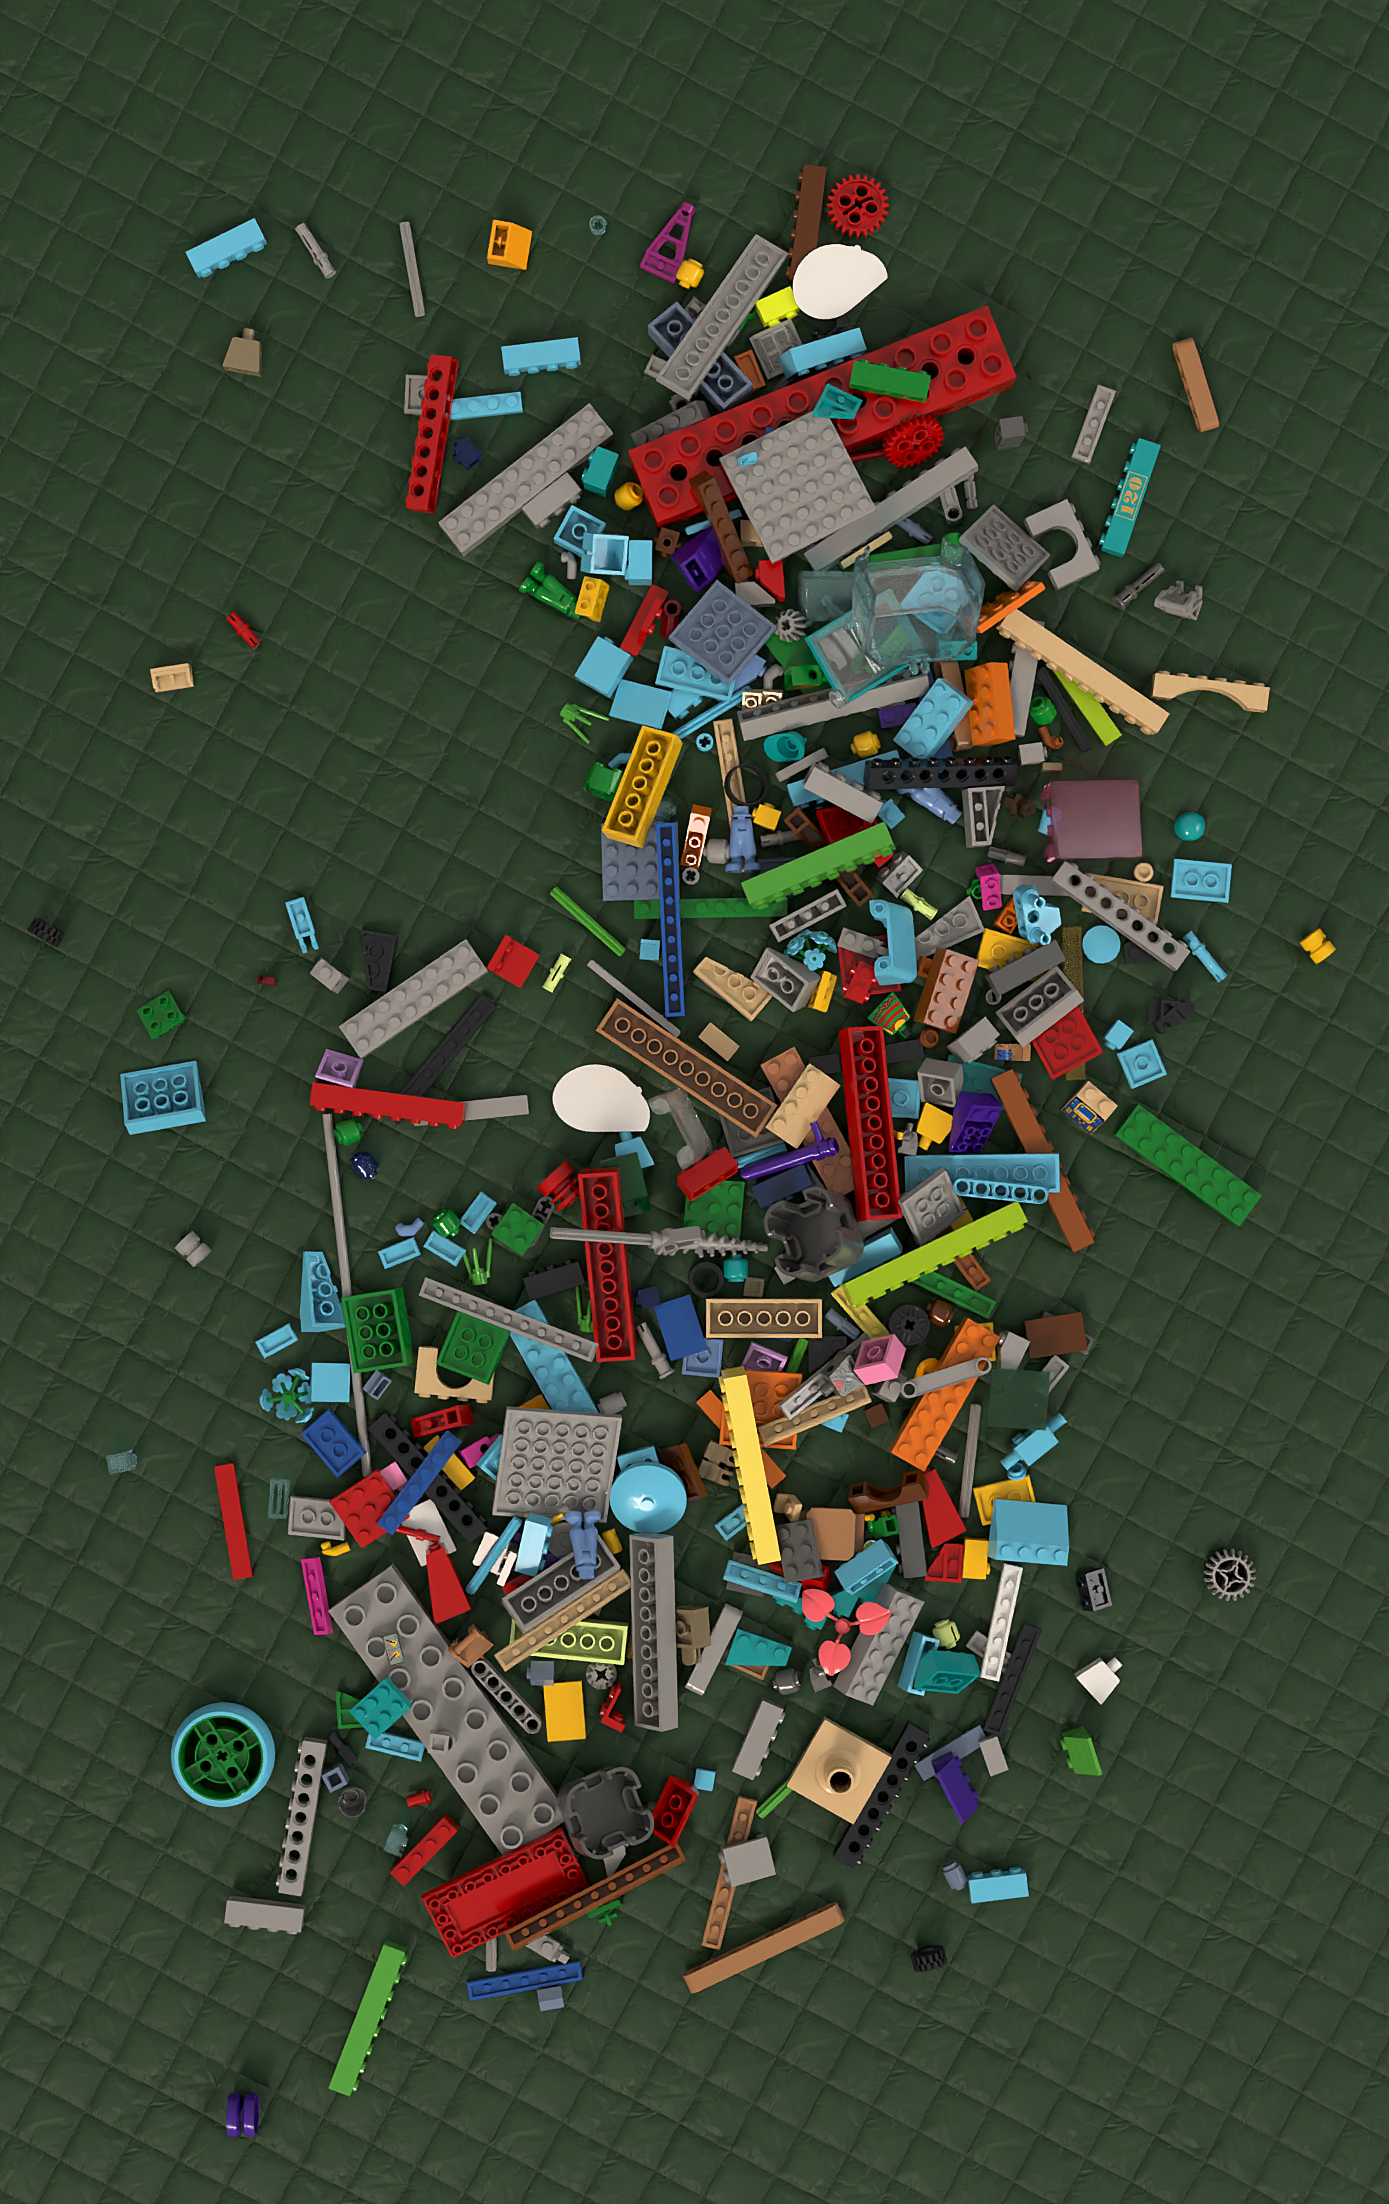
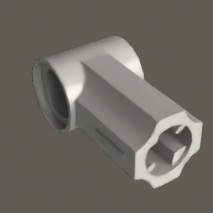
[940,486,962,526]

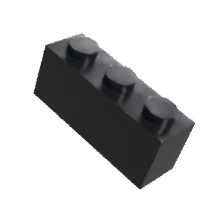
[523,1259,586,1300]

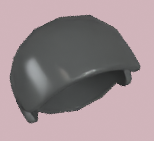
[337,1785,367,1818]

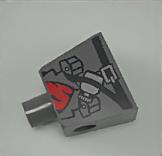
[819,1350,864,1397]

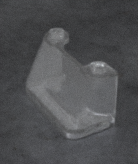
[648,1087,713,1170]

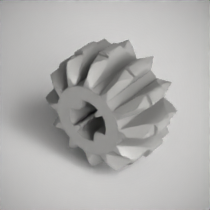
[774,609,807,642]

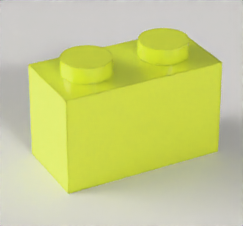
[755,286,800,328]

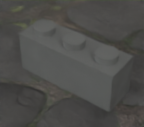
[994,416,1028,451]

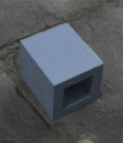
[527,1661,554,1686]
[322,1762,350,1793]

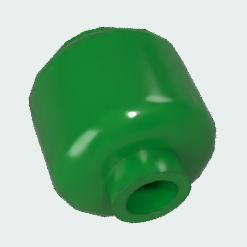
[1029,697,1057,725]
[333,1118,363,1146]
[432,1208,461,1237]

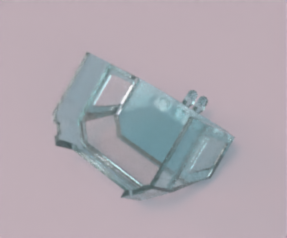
[852,537,985,675]

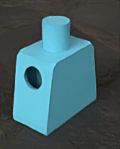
[615,1131,654,1168]

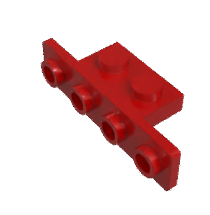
[620,584,669,657]

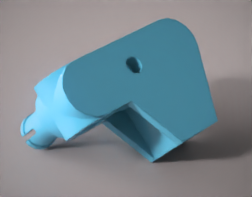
[1013,885,1061,945]

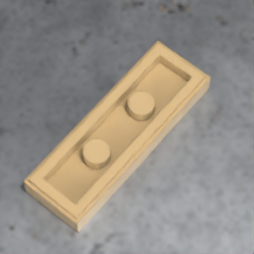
[838,531,892,569]

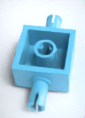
[1000,1413,1067,1471]

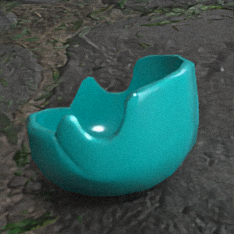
[1174,812,1206,841]

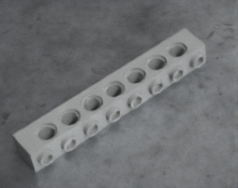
[1050,861,1190,971]
[276,1737,328,1896]

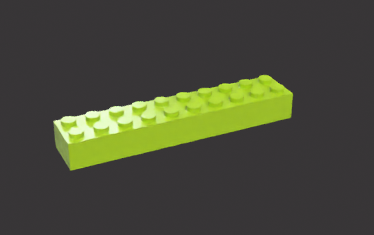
[841,1202,1028,1308]

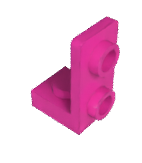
[975,864,1002,911]

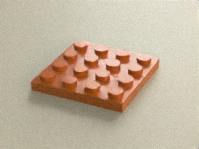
[961,581,1046,633]
[719,1368,802,1450]

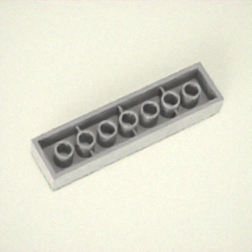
[339,939,489,1059]

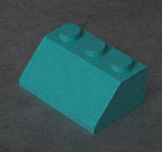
[914,1649,981,1694]

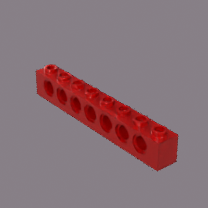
[406,355,459,514]

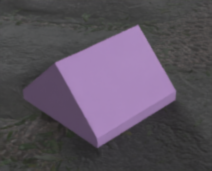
[315,1049,363,1088]
[741,1341,788,1371]

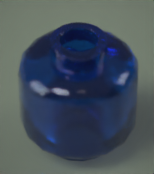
[350,1151,379,1180]

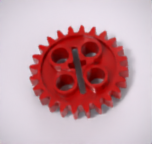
[827,174,889,239]
[883,414,944,469]

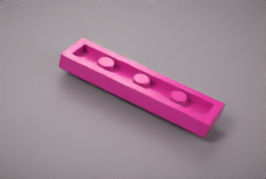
[301,1557,333,1635]

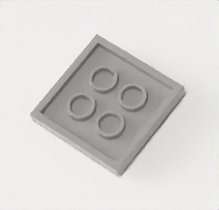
[898,1168,965,1246]

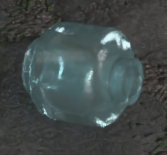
[654,796,677,822]

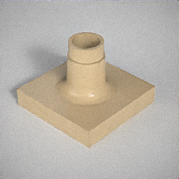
[786,1716,892,1824]

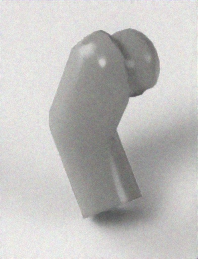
[561,551,577,579]
[763,664,784,690]

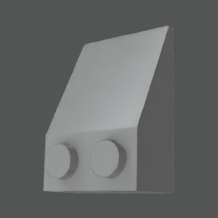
[750,947,821,1012]
[997,1329,1030,1394]

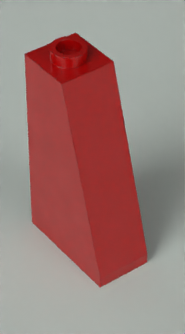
[921,1466,967,1548]
[426,1543,471,1624]

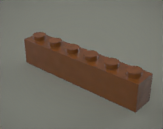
[786,164,827,284]

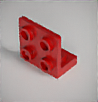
[487,935,539,988]
[599,1681,625,1732]

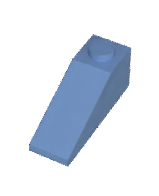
[716,655,767,702]

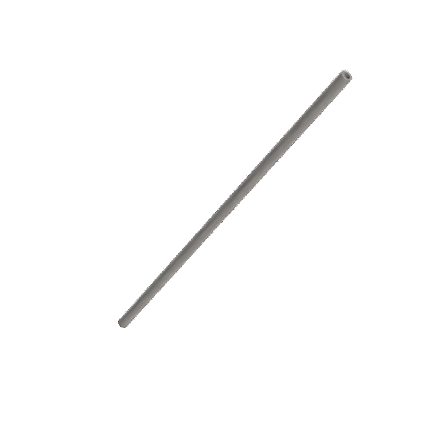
[322,1113,372,1477]

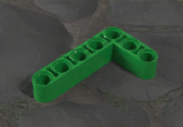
[865,533,964,578]

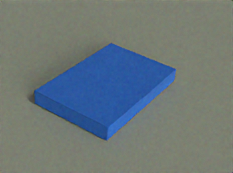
[653,1294,708,1361]
[301,1409,367,1478]

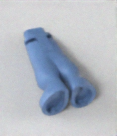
[896,771,962,825]
[725,806,762,873]
[565,1511,601,1579]

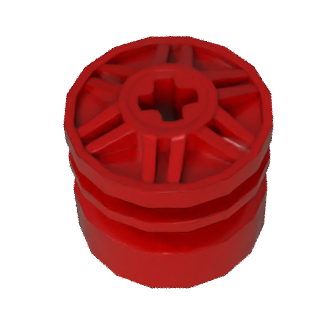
[537,1161,580,1211]

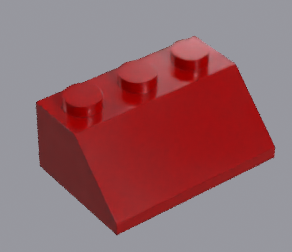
[652,1776,699,1847]

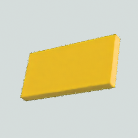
[976,928,1053,983]

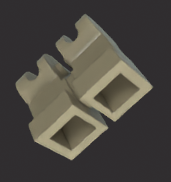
[697,1438,736,1486]

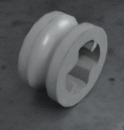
[682,867,699,885]

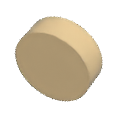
[1133,863,1153,882]

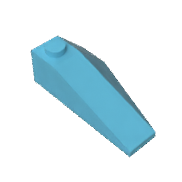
[300,1251,346,1332]

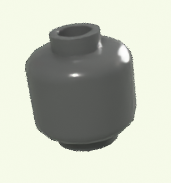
[773,1668,802,1695]

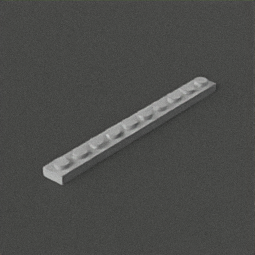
[419,1277,599,1362]

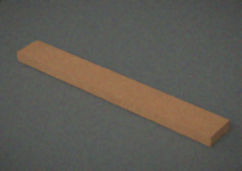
[701,1795,757,1950]

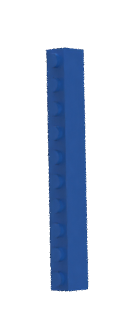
[656,822,685,1017]

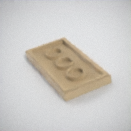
[1081,873,1164,923]

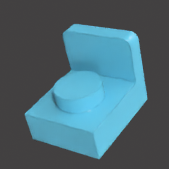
[877,799,905,830]

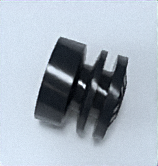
[887,1303,930,1345]

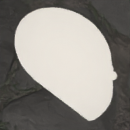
[793,244,888,319]
[553,1064,650,1132]

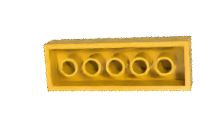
[601,725,683,848]

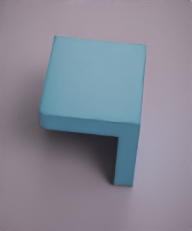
[640,939,660,961]

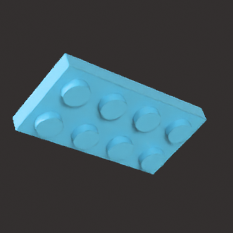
[655,646,736,702]

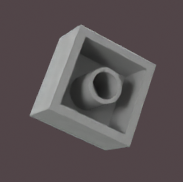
[947,1017,1000,1064]

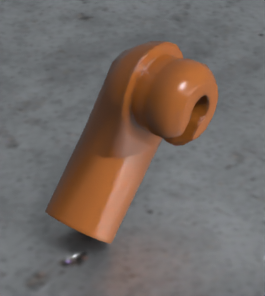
[1037,726,1063,749]

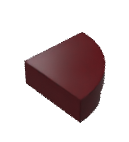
[257,976,277,986]

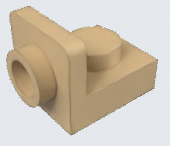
[773,1493,802,1522]

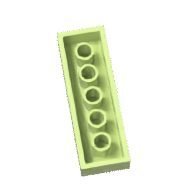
[510,1618,628,1665]

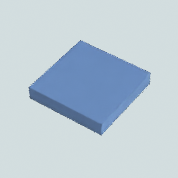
[682,1337,723,1378]

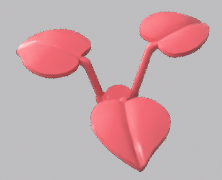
[802,1589,891,1676]

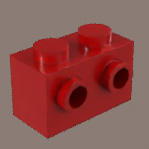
[842,961,877,1004]

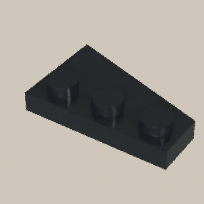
[360,929,398,993]

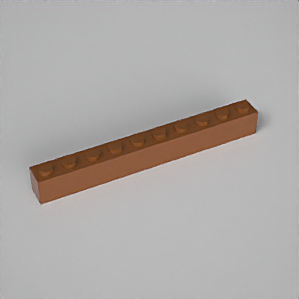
[989,1069,1095,1252]
[504,1842,686,1952]

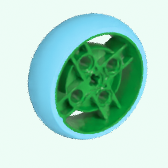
[171,1702,275,1807]

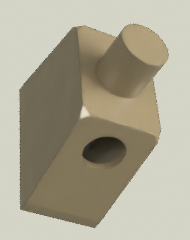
[223,328,262,377]

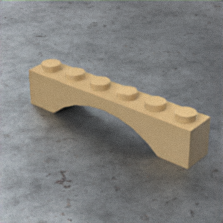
[1150,671,1270,713]

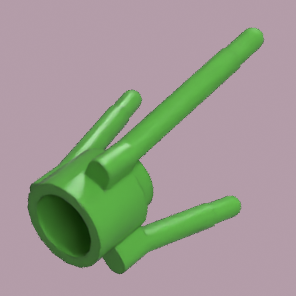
[560,703,610,744]
[463,1238,493,1285]
[575,1286,594,1332]

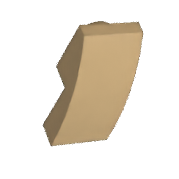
[742,689,783,710]

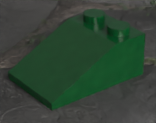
[600,1152,651,1217]

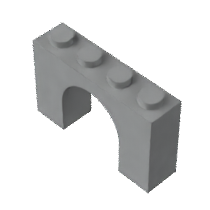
[1023,499,1100,591]

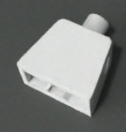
[1074,1657,1122,1704]

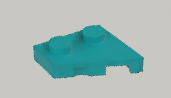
[811,383,863,419]

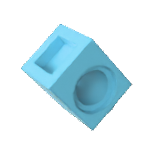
[1102,1019,1134,1050]

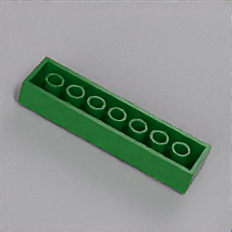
[1113,1104,1262,1226]

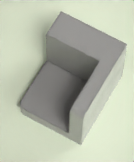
[428,1729,450,1755]

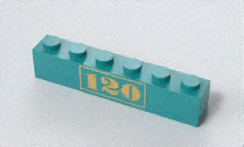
[1099,438,1161,558]

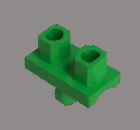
[587,1898,623,1926]

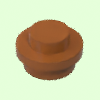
[920,1028,939,1048]

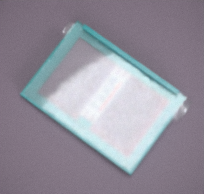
[804,586,928,709]

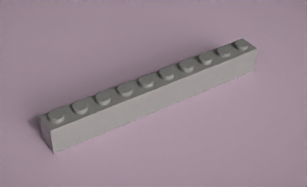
[804,447,978,577]
[737,665,930,741]

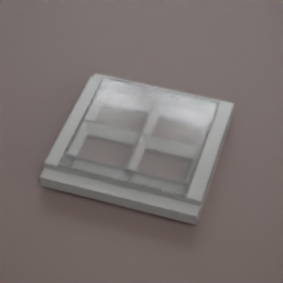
[749,319,803,380]

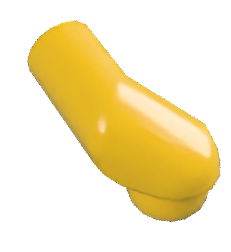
[321,1541,350,1556]

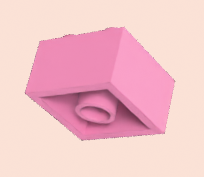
[854,1334,906,1385]

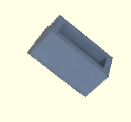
[362,1370,392,1400]
[537,1986,564,2011]

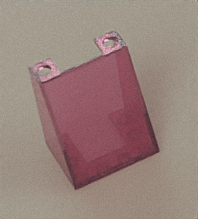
[1041,780,1142,863]

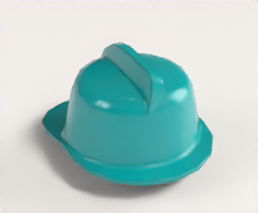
[764,731,807,762]

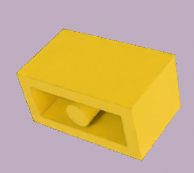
[962,1537,990,1579]

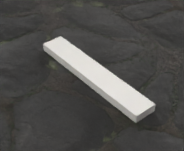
[979,1563,1023,1681]

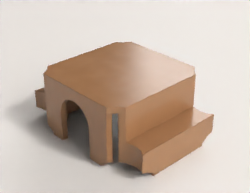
[798,1507,865,1561]

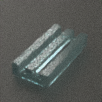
[268,1479,290,1519]

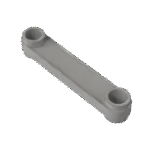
[900,1357,992,1398]

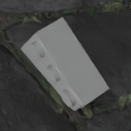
[962,786,1005,848]

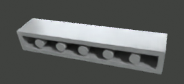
[1008,620,1045,738]

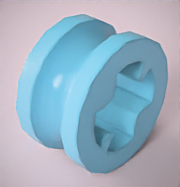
[696,733,713,751]

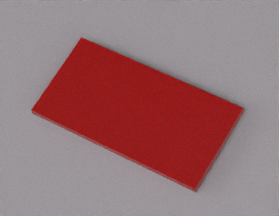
[421,1827,590,1958]

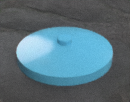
[610,1462,687,1533]

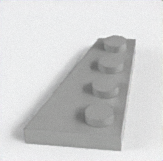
[915,896,984,961]

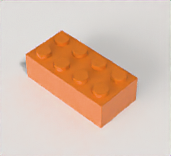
[964,662,1016,747]

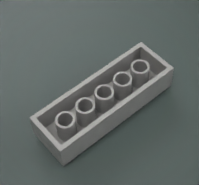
[502,1535,620,1635]
[833,1582,924,1705]

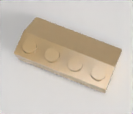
[765,1063,840,1149]

